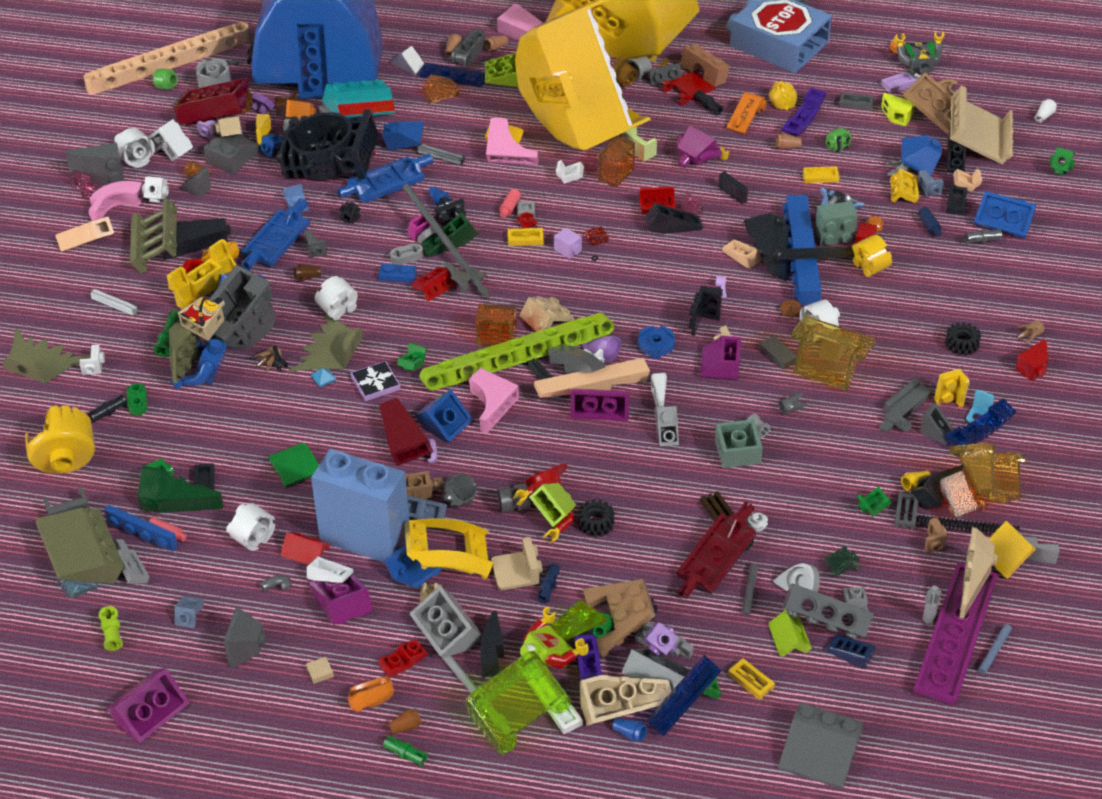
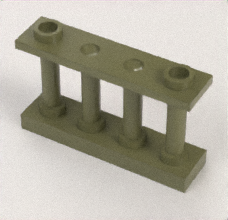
[130,198,178,273]

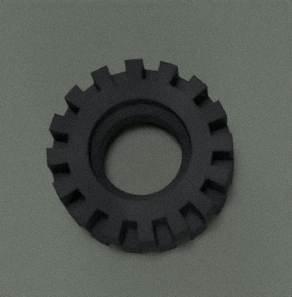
[945,322,981,356]
[578,499,614,537]

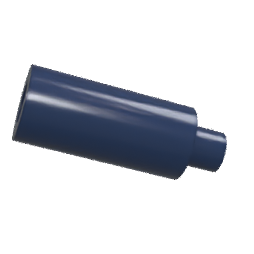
[917,207,942,237]

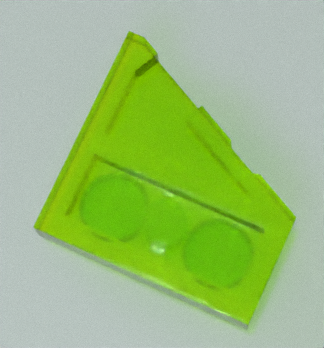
[550,599,607,640]

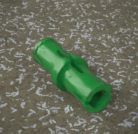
[383,735,428,767]

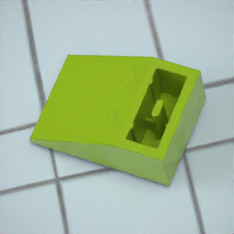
[485,53,518,87]

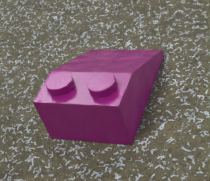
[308,574,373,625]

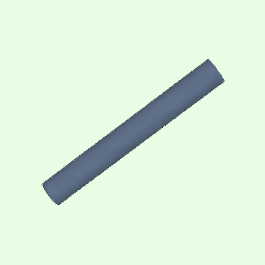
[978,624,1012,674]

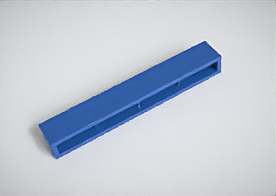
[782,195,821,305]

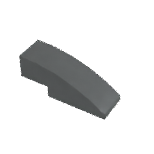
[548,345,605,372]

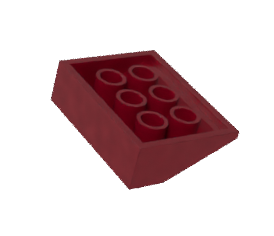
[173,77,249,126]

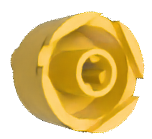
[852,234,892,278]

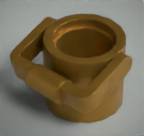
[612,57,638,88]

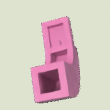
[89,181,144,221]

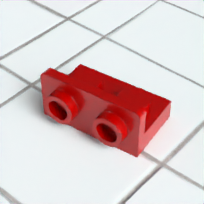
[411,266,456,301]

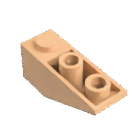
[55,217,114,252]

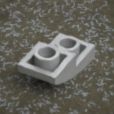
[1024,537,1059,564]
[843,587,871,626]

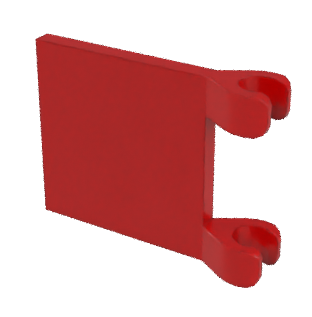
[661,71,716,105]

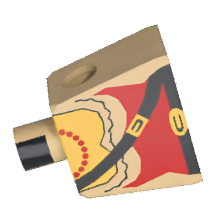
[178,297,225,341]

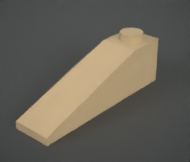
[959,527,998,619]
[580,675,674,726]

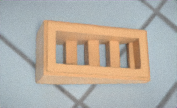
[722,240,761,269]

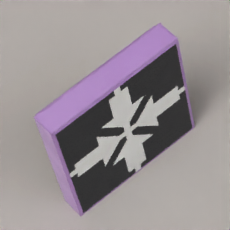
[351,361,400,402]

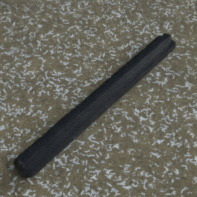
[774,246,855,260]

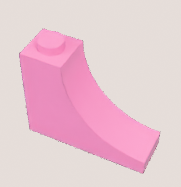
[486,117,539,166]
[469,368,519,434]

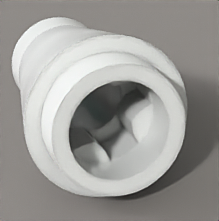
[1034,99,1057,123]

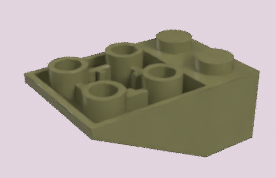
[169,322,200,384]

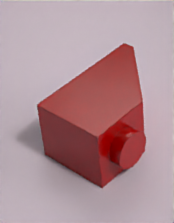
[1015,339,1048,381]

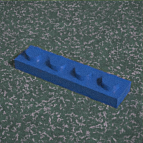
[104,505,178,552]

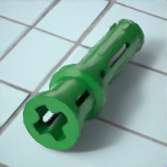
[153,310,179,357]

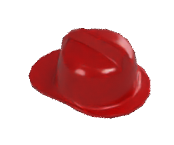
[524,463,568,487]

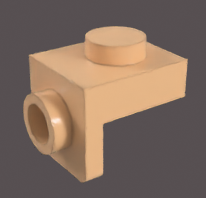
[953,169,982,192]

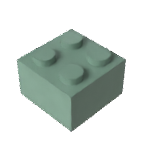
[814,201,858,246]
[715,419,763,468]

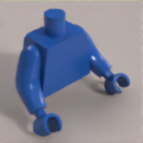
[170,339,227,389]

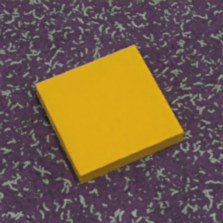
[989,521,1036,579]

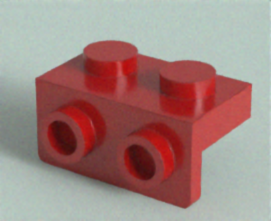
[639,186,676,215]

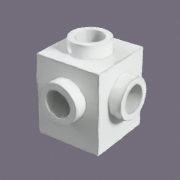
[142,176,169,203]

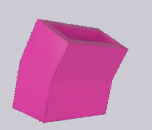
[408,215,431,242]

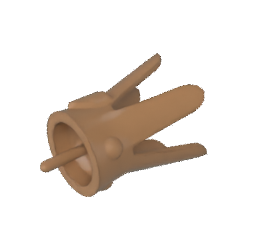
[1017,320,1044,345]
[254,345,282,371]

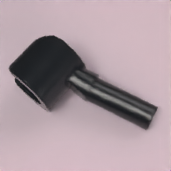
[272,345,288,372]

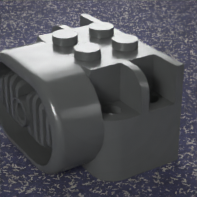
[209,264,276,350]

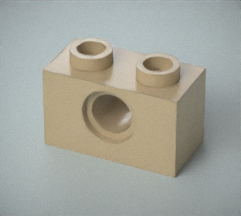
[215,116,242,137]

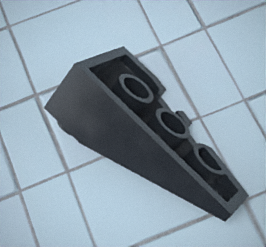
[744,213,788,281]

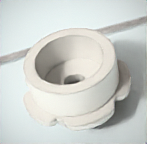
[748,513,768,531]

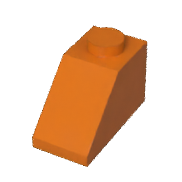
[286,100,316,119]

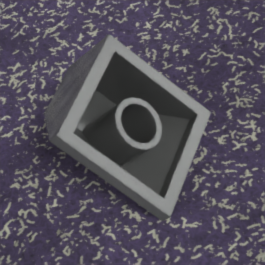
[224,608,267,668]

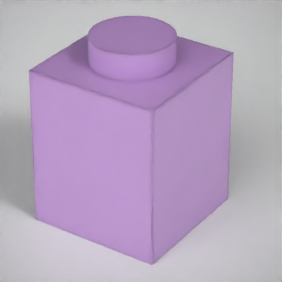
[554,228,582,259]

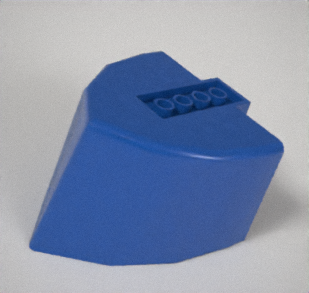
[251,0,383,98]

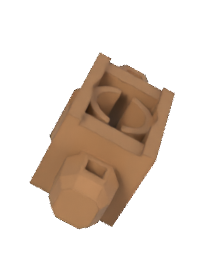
[405,471,444,500]

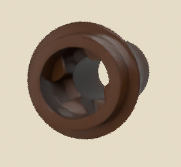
[294,264,321,282]

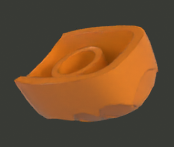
[347,677,394,713]

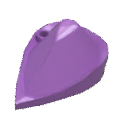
[580,336,621,362]

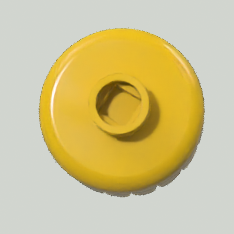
[25,405,95,474]

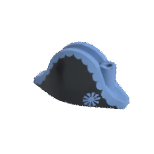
[820,187,864,210]

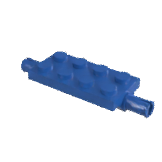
[337,153,434,204]
[241,198,310,270]

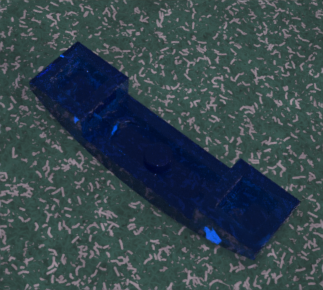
[944,398,1016,451]

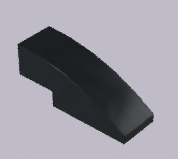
[480,611,504,678]

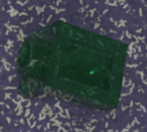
[824,546,860,577]

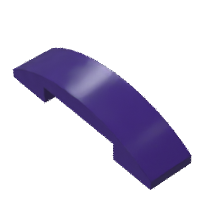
[782,87,826,136]

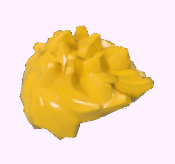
[769,81,798,110]

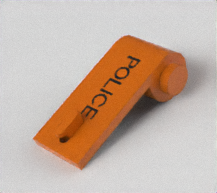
[726,92,767,135]

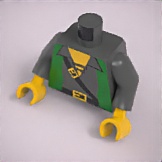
[893,31,944,74]

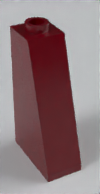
[379,398,434,466]

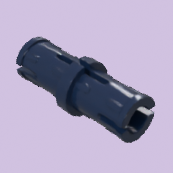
[537,563,560,604]

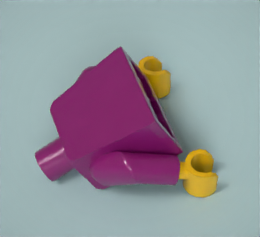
[677,126,729,168]

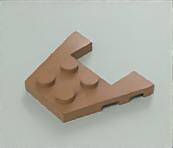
[583,579,655,658]

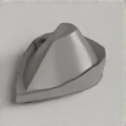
[773,563,820,592]

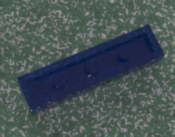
[420,63,485,87]
[646,655,722,737]

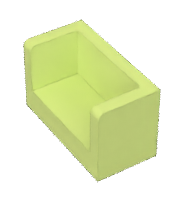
[622,126,657,162]

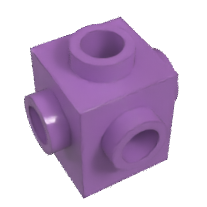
[642,622,679,656]

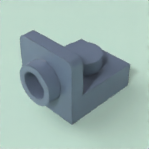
[918,170,944,197]
[175,596,204,628]

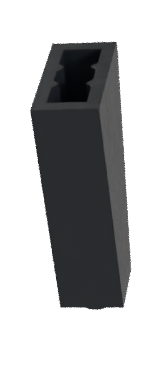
[161,218,231,260]

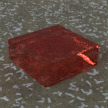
[586,226,609,246]

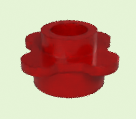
[517,212,537,228]

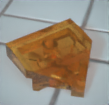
[422,75,460,104]

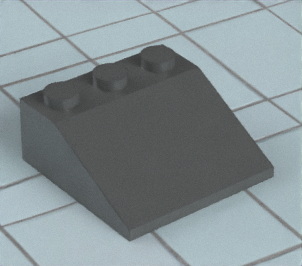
[778,702,864,790]

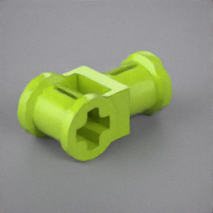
[99,606,123,651]

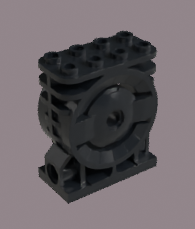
[277,109,379,180]

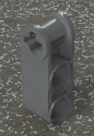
[451,29,485,67]

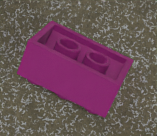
[571,388,630,421]
[106,668,190,743]

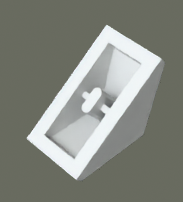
[390,46,425,75]

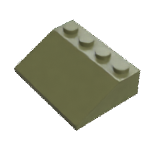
[35,508,124,584]

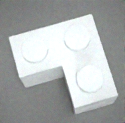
[148,119,193,162]

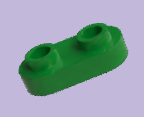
[127,383,148,416]

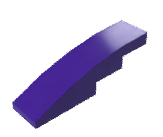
[571,619,602,681]

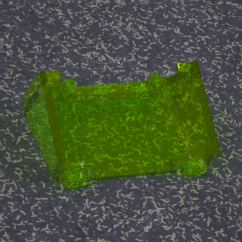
[465,651,572,756]

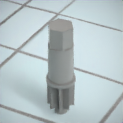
[922,586,941,624]

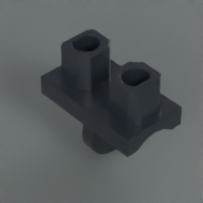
[433,196,466,227]

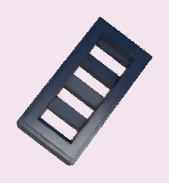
[826,634,875,670]

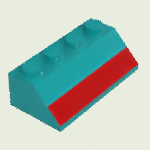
[322,79,395,118]

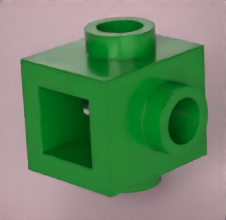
[1049,147,1076,175]

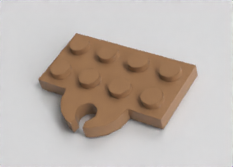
[903,72,967,135]

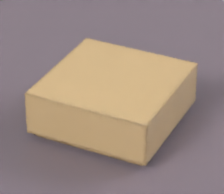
[306,657,334,684]

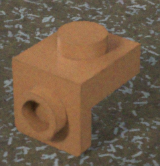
[924,518,947,553]

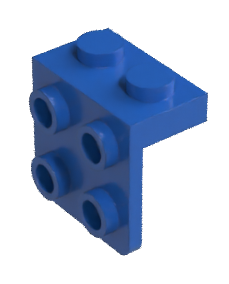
[384,545,443,588]

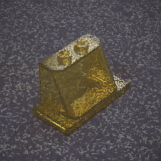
[791,315,876,391]
[949,443,1025,504]

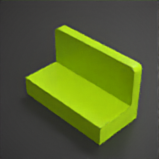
[768,609,812,657]

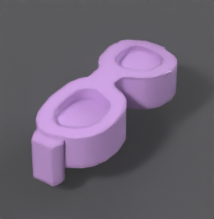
[428,439,437,463]

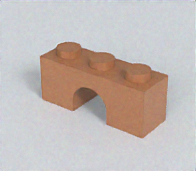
[680,44,730,87]

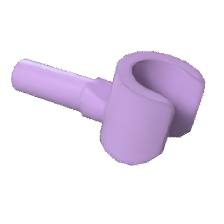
[716,276,727,299]

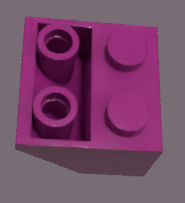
[700,336,741,380]

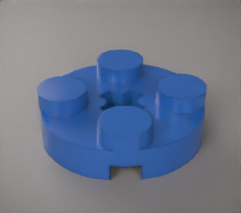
[638,325,675,359]

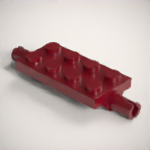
[677,502,756,599]

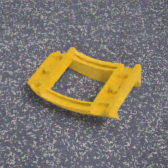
[404,518,494,579]

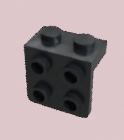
[689,285,723,336]

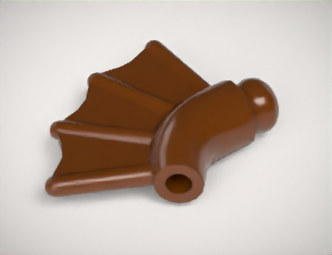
[274,94,302,120]

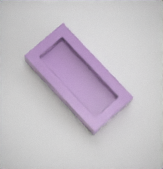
[881,72,918,94]

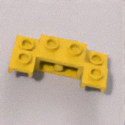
[166,239,236,310]

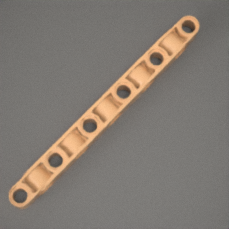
[84,22,250,94]

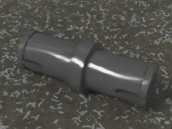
[964,229,1002,244]

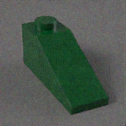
[421,213,479,257]

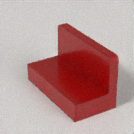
[281,532,330,565]

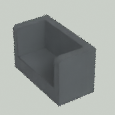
[43,487,89,516]

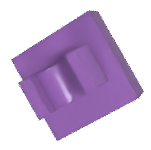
[252,92,275,114]

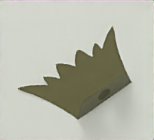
[287,312,364,372]
[3,328,91,384]

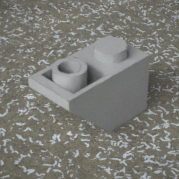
[655,406,679,446]

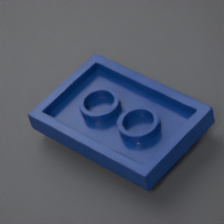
[974,191,1037,239]

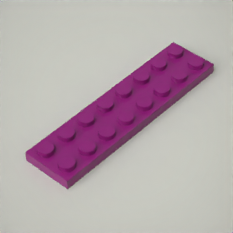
[913,562,998,706]

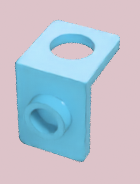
[966,390,995,427]

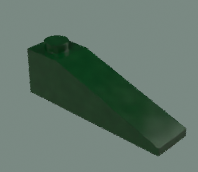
[137,466,224,513]

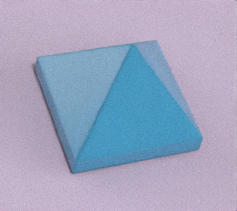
[311,367,336,387]

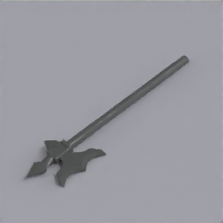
[403,183,489,299]

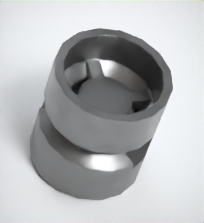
[497,484,530,514]

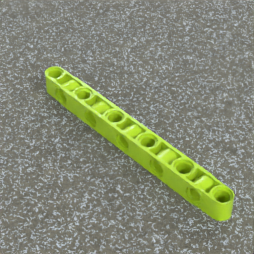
[419,313,614,391]

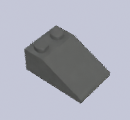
[203,134,261,175]
[65,142,124,185]

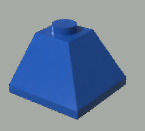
[382,121,424,151]
[901,135,942,176]
[415,389,473,443]

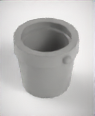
[627,56,652,80]

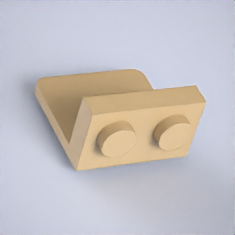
[519,296,574,332]
[491,537,542,590]

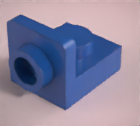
[260,134,284,158]

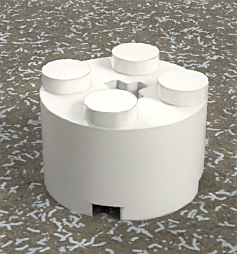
[115,128,155,168]
[315,276,358,320]
[800,299,840,342]
[226,503,275,551]

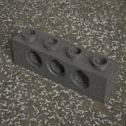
[782,584,874,640]

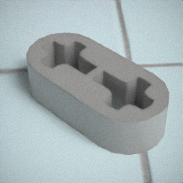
[390,243,423,265]

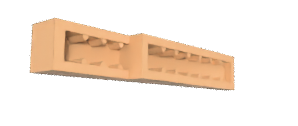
[534,358,650,398]

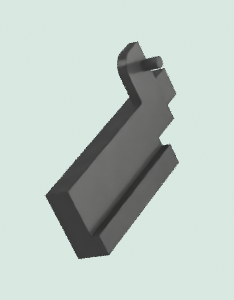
[879,378,932,434]

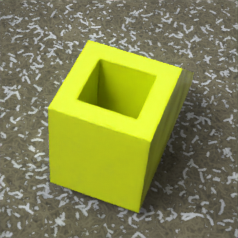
[881,93,915,127]

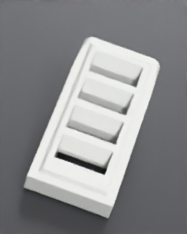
[651,373,667,407]
[307,557,353,583]

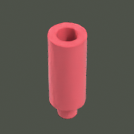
[499,189,521,218]
[149,517,187,542]

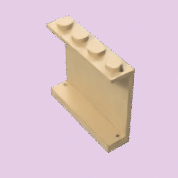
[950,86,1013,165]

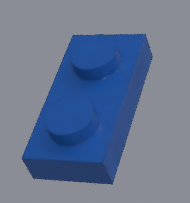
[378,263,417,283]

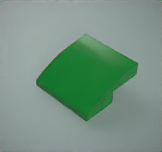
[268,442,319,488]

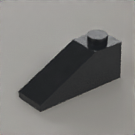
[645,203,703,234]

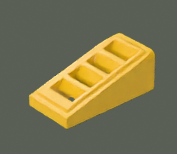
[256,114,271,145]

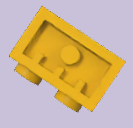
[890,168,919,203]
[934,369,970,407]

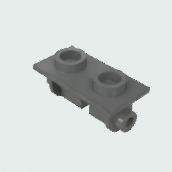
[647,63,681,86]

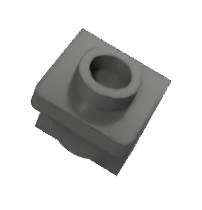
[304,230,327,258]

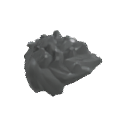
[441,473,477,508]

